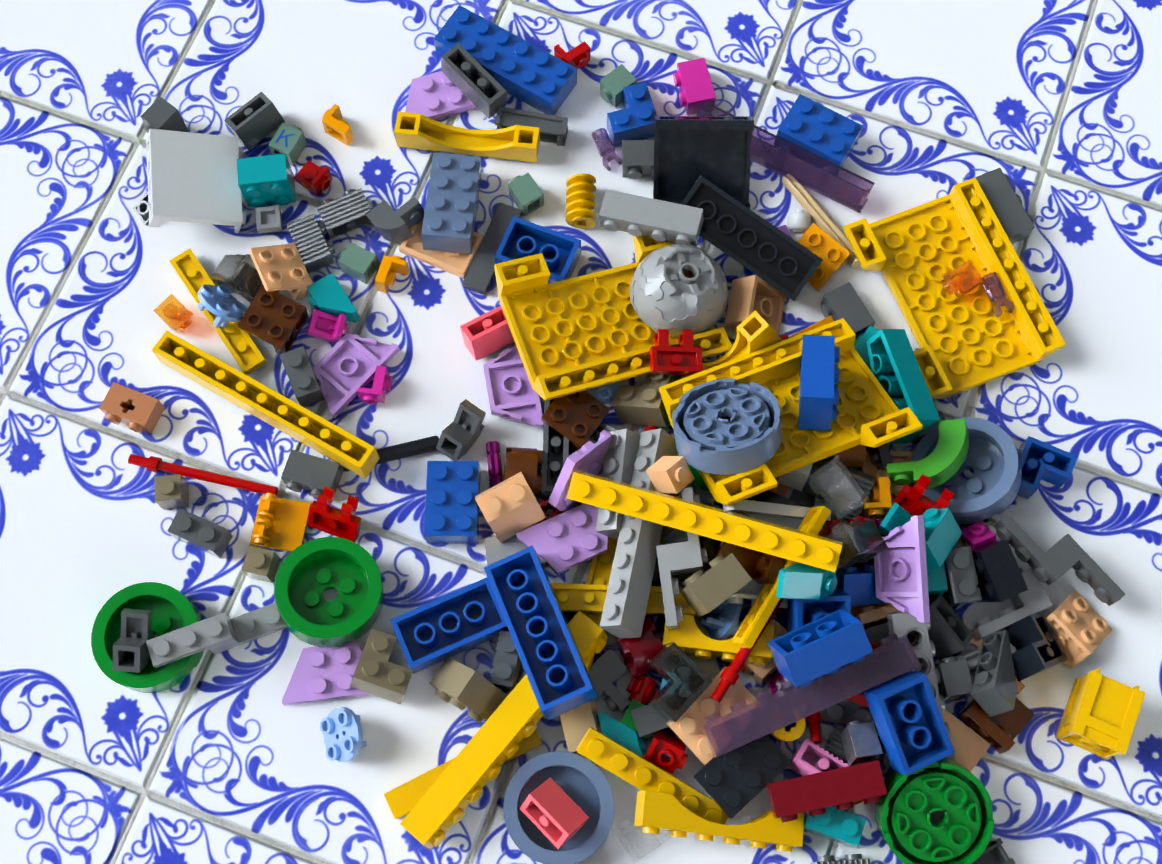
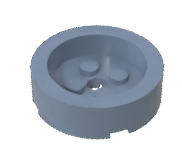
[672,378,782,475]
[912,417,1022,524]
[503,751,614,864]

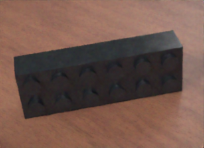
[681,175,823,301]

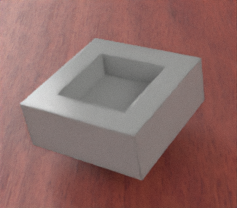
[255,205,283,234]

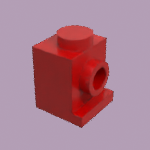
[644,730,688,774]

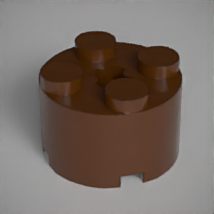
[504,447,543,498]

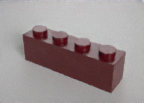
[766,760,887,823]

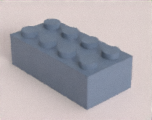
[421,152,482,254]

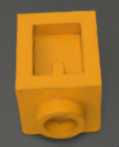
[322,104,353,146]
[375,255,409,293]
[861,477,892,518]

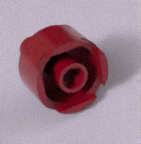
[614,615,667,678]

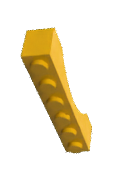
[394,111,540,163]
[634,791,805,852]

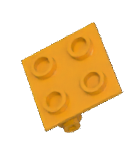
[798,223,851,291]
[249,493,311,552]

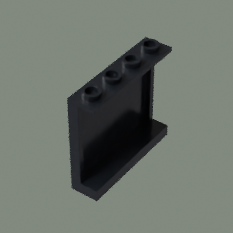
[653,116,754,208]

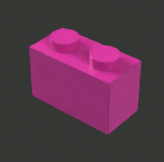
[673,58,716,115]

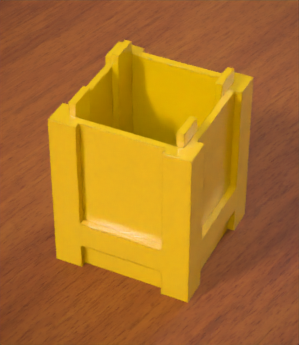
[1055,669,1145,760]

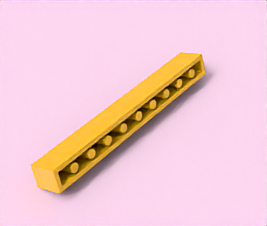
[152,330,380,479]
[567,471,843,572]
[400,611,608,850]

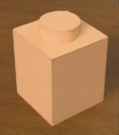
[646,456,695,494]

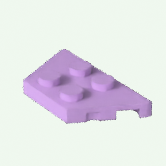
[405,71,477,120]
[313,333,400,418]
[483,345,544,428]
[548,430,613,512]
[515,503,608,573]
[873,515,930,623]
[282,641,370,706]

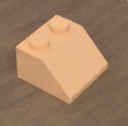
[725,275,786,336]
[475,472,546,543]

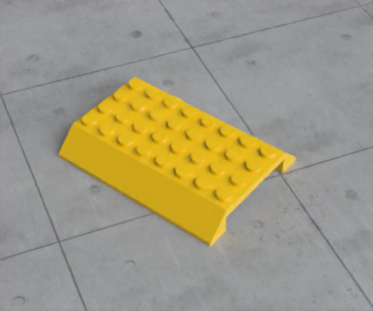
[843,177,1066,399]
[494,235,732,401]
[659,318,923,506]

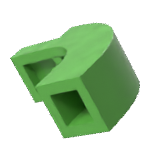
[887,419,969,490]

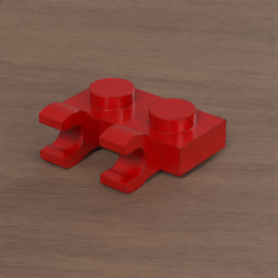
[649,329,703,375]
[892,474,954,516]
[307,486,361,542]

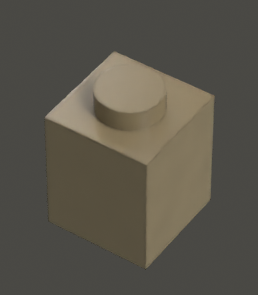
[155,474,189,510]
[241,545,281,583]

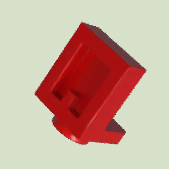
[294,160,332,196]

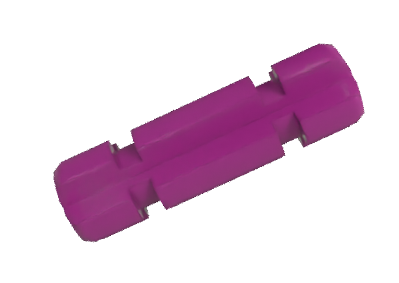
[486,441,503,488]

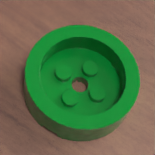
[274,537,384,648]
[91,582,204,693]
[875,757,994,864]

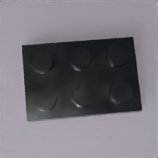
[693,721,792,819]

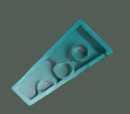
[866,329,940,444]

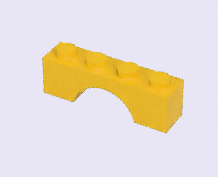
[680,310,781,379]
[662,614,775,666]

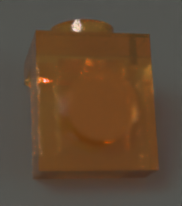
[942,260,984,298]
[153,294,194,332]

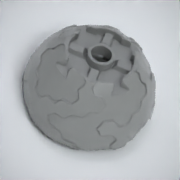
[629,243,728,338]

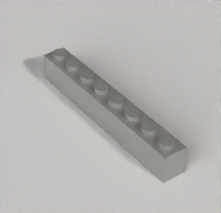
[599,428,678,638]

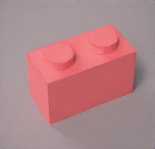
[460,306,515,361]
[519,777,589,849]

